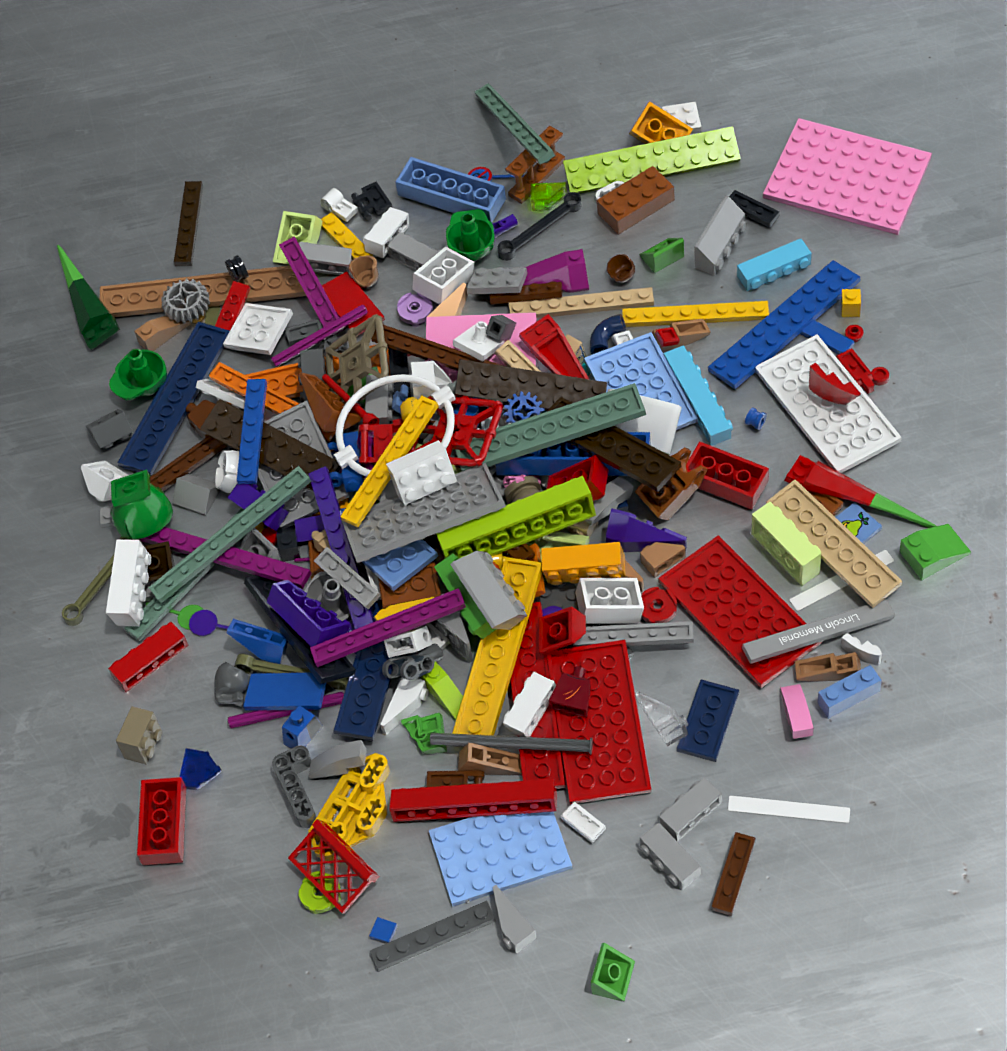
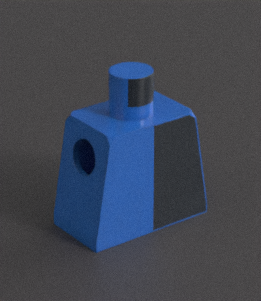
[282,706,323,749]

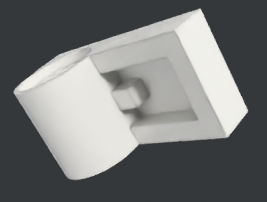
[320,188,358,222]

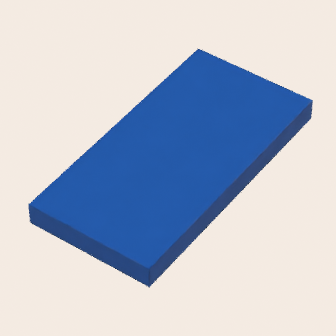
[243,672,326,711]

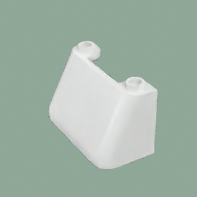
[607,389,682,455]

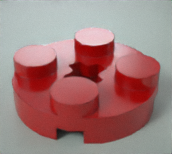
[641,587,677,624]

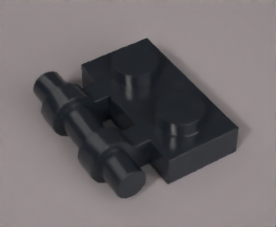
[351,181,393,221]

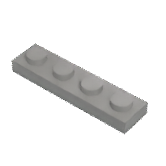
[314,547,381,609]

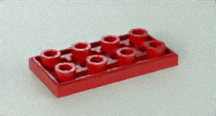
[322,271,385,335]

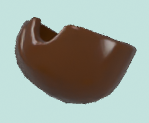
[607,254,635,283]

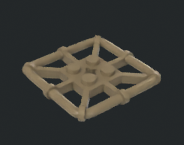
[325,314,389,404]

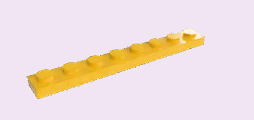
[622,301,769,327]
[340,395,439,528]

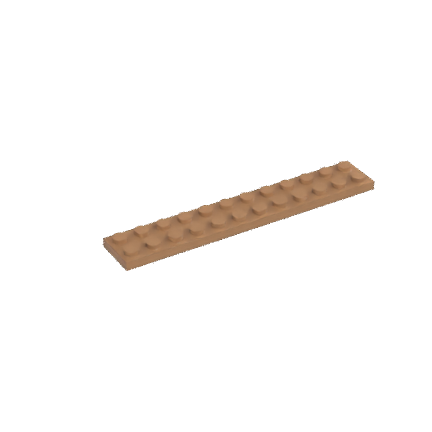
[100,266,307,317]

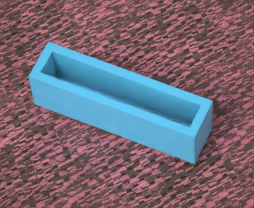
[737,238,812,291]

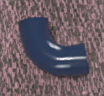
[590,314,626,355]

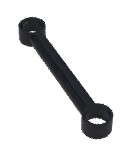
[497,192,582,261]

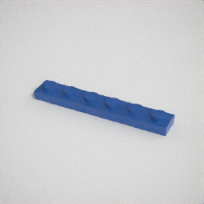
[237,379,267,484]

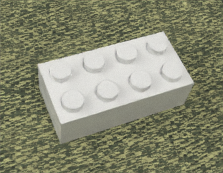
[106,540,151,627]

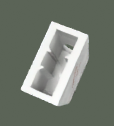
[384,626,432,658]

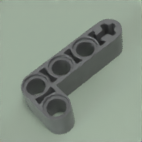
[272,745,316,829]

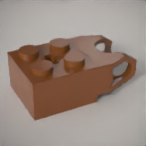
[635,447,708,521]

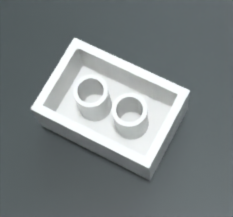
[412,247,474,304]
[386,440,457,505]
[575,578,644,624]

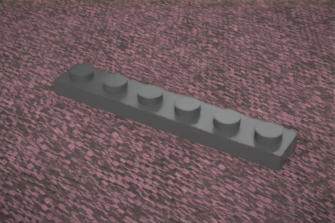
[370,901,496,972]

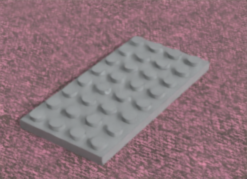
[341,463,506,563]

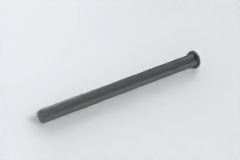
[430,733,593,754]

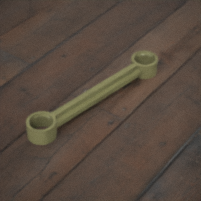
[62,537,139,626]
[234,654,349,690]

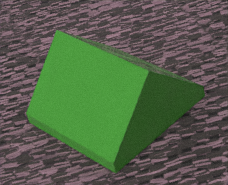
[639,238,684,273]
[591,943,635,1001]

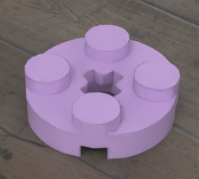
[397,292,433,327]

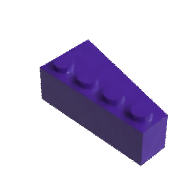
[267,580,351,647]

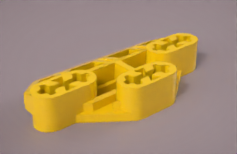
[308,753,390,861]

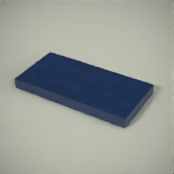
[677,679,740,762]

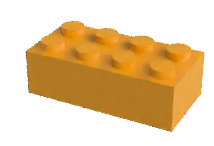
[541,542,626,585]

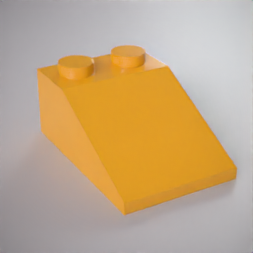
[629,101,693,144]

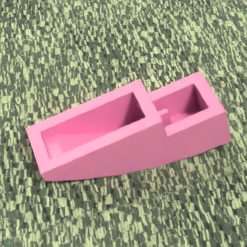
[780,684,814,739]

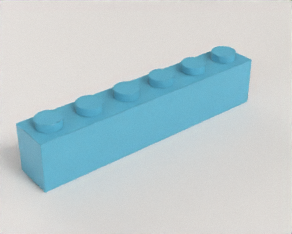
[664,345,733,446]

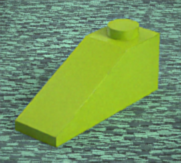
[421,661,463,721]

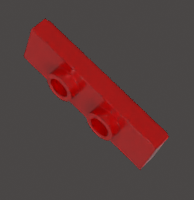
[215,281,251,330]

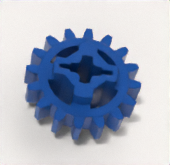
[503,391,544,424]

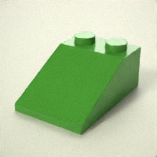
[899,524,971,580]

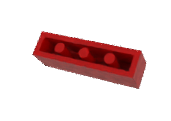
[108,621,189,692]

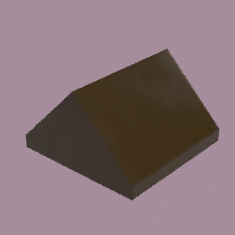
[144,541,175,583]

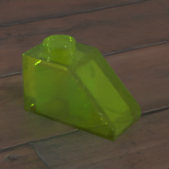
[531,182,567,211]

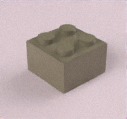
[116,706,162,765]

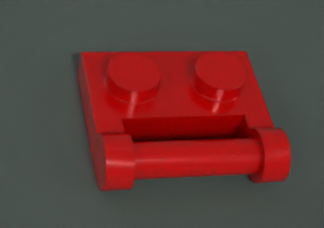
[359,424,394,464]

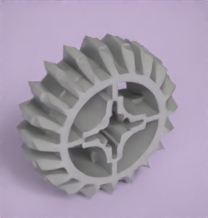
[161,278,210,324]

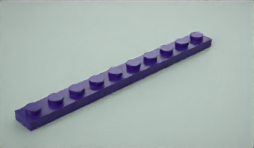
[308,466,375,629]

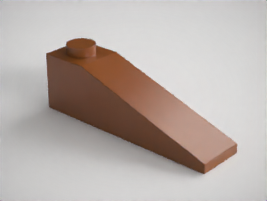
[299,372,362,433]

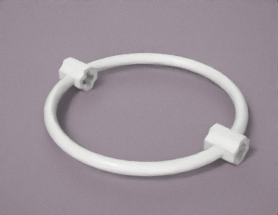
[333,374,456,480]

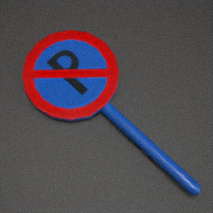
[468,167,525,182]

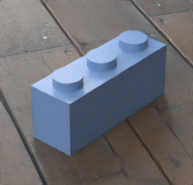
[818,665,882,719]

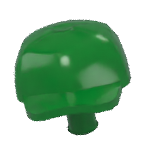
[446,209,494,262]
[109,349,167,401]

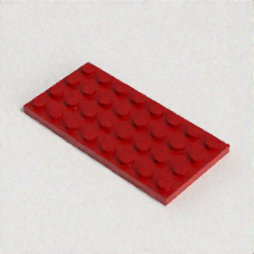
[658,535,822,688]
[546,640,652,805]

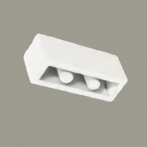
[363,207,409,258]
[503,672,556,737]

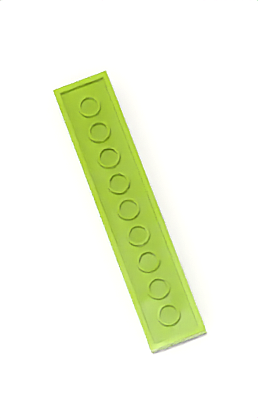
[563,126,741,194]

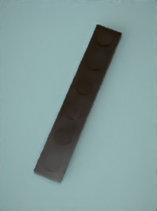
[174,181,203,267]

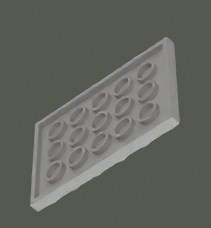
[258,401,350,529]

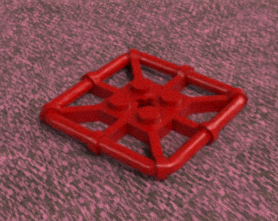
[408,395,503,467]

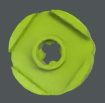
[299,871,341,914]

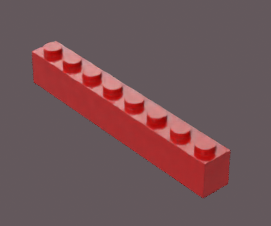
[389,779,557,822]

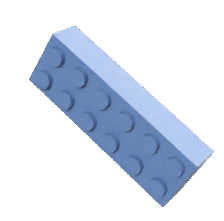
[395,157,506,223]

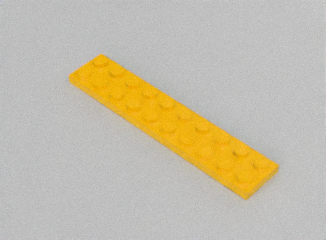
[452,557,542,735]

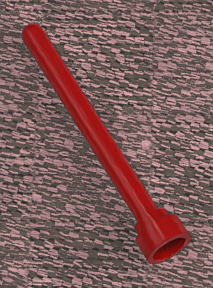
[322,374,379,425]

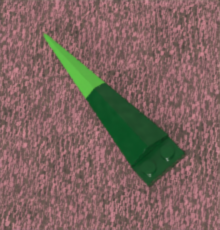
[57,245,120,350]

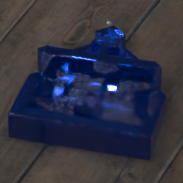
[179,748,222,790]

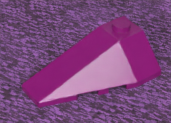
[523,249,589,293]

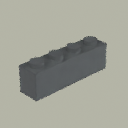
[298,349,327,403]

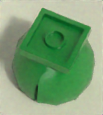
[110,470,173,539]

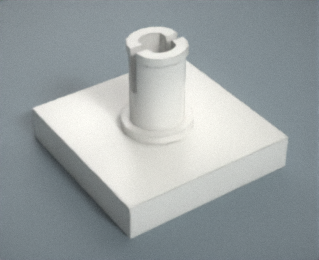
[453,321,505,362]

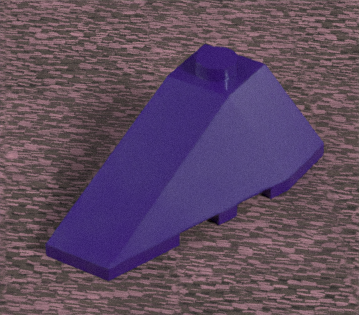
[605,508,687,552]

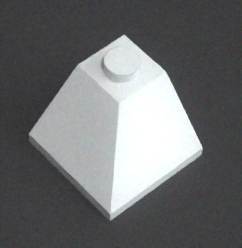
[81,461,128,502]

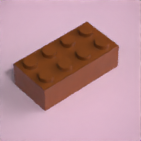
[597,166,675,235]

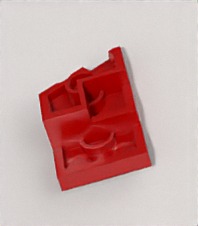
[809,363,861,405]

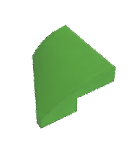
[401,713,447,754]

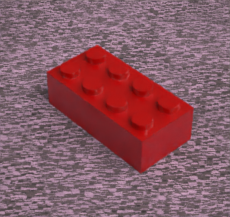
[686,441,769,510]
[137,777,186,865]

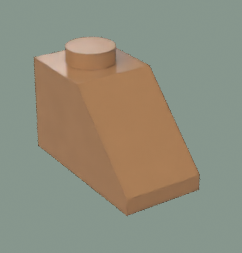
[640,542,686,578]

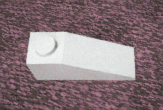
[380,677,429,735]

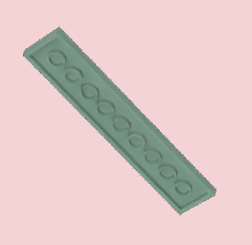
[455,383,646,471]

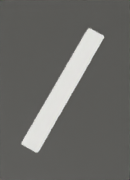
[790,550,894,611]
[728,796,850,823]

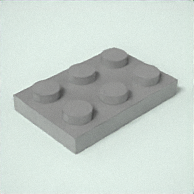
[467,267,527,294]

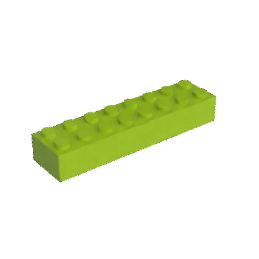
[436,476,596,559]

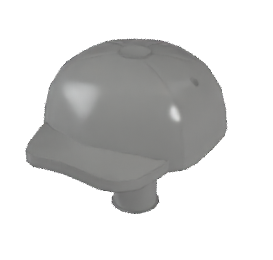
[304,571,363,622]

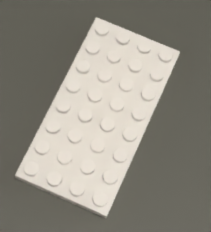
[755,334,902,473]

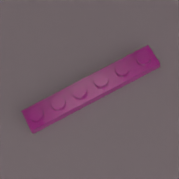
[279,236,345,337]

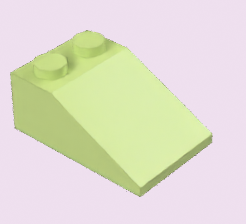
[273,211,323,265]

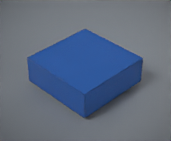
[369,917,398,944]

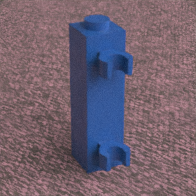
[328,431,364,492]

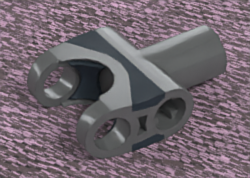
[382,643,443,680]

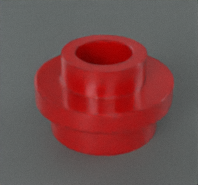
[845,325,864,342]

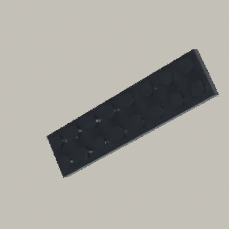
[244,575,356,684]

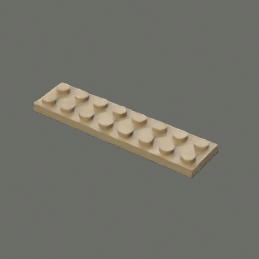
[766,480,903,608]

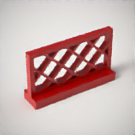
[288,819,380,914]

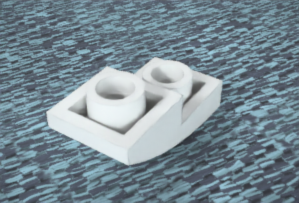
[841,633,882,665]

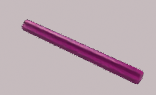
[271,305,368,367]
[228,692,344,728]

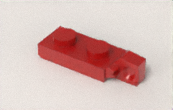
[836,348,875,394]

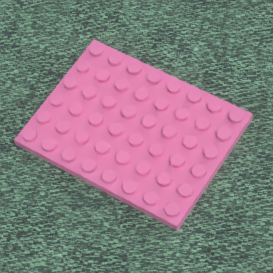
[763,118,932,235]

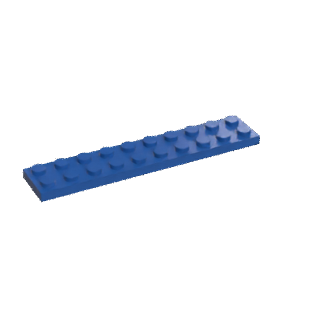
[708,260,861,389]

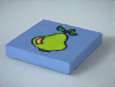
[835,502,882,544]

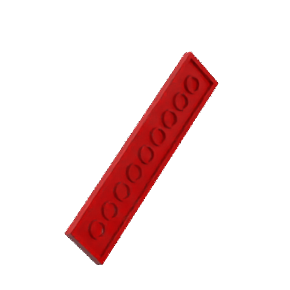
[511,602,566,789]

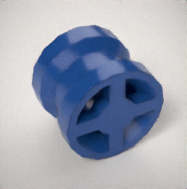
[745,407,767,430]

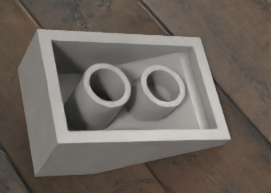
[429,594,473,663]

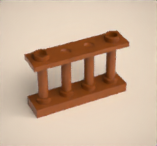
[505,125,565,204]

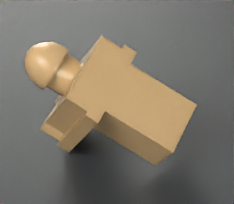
[311,530,331,552]

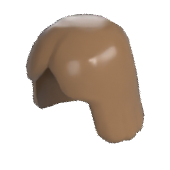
[349,255,379,288]

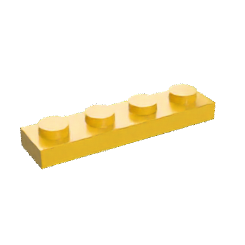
[321,212,373,260]

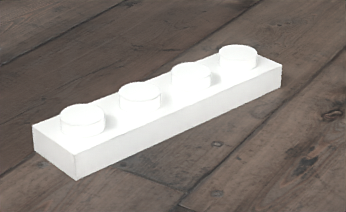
[196,379,267,413]

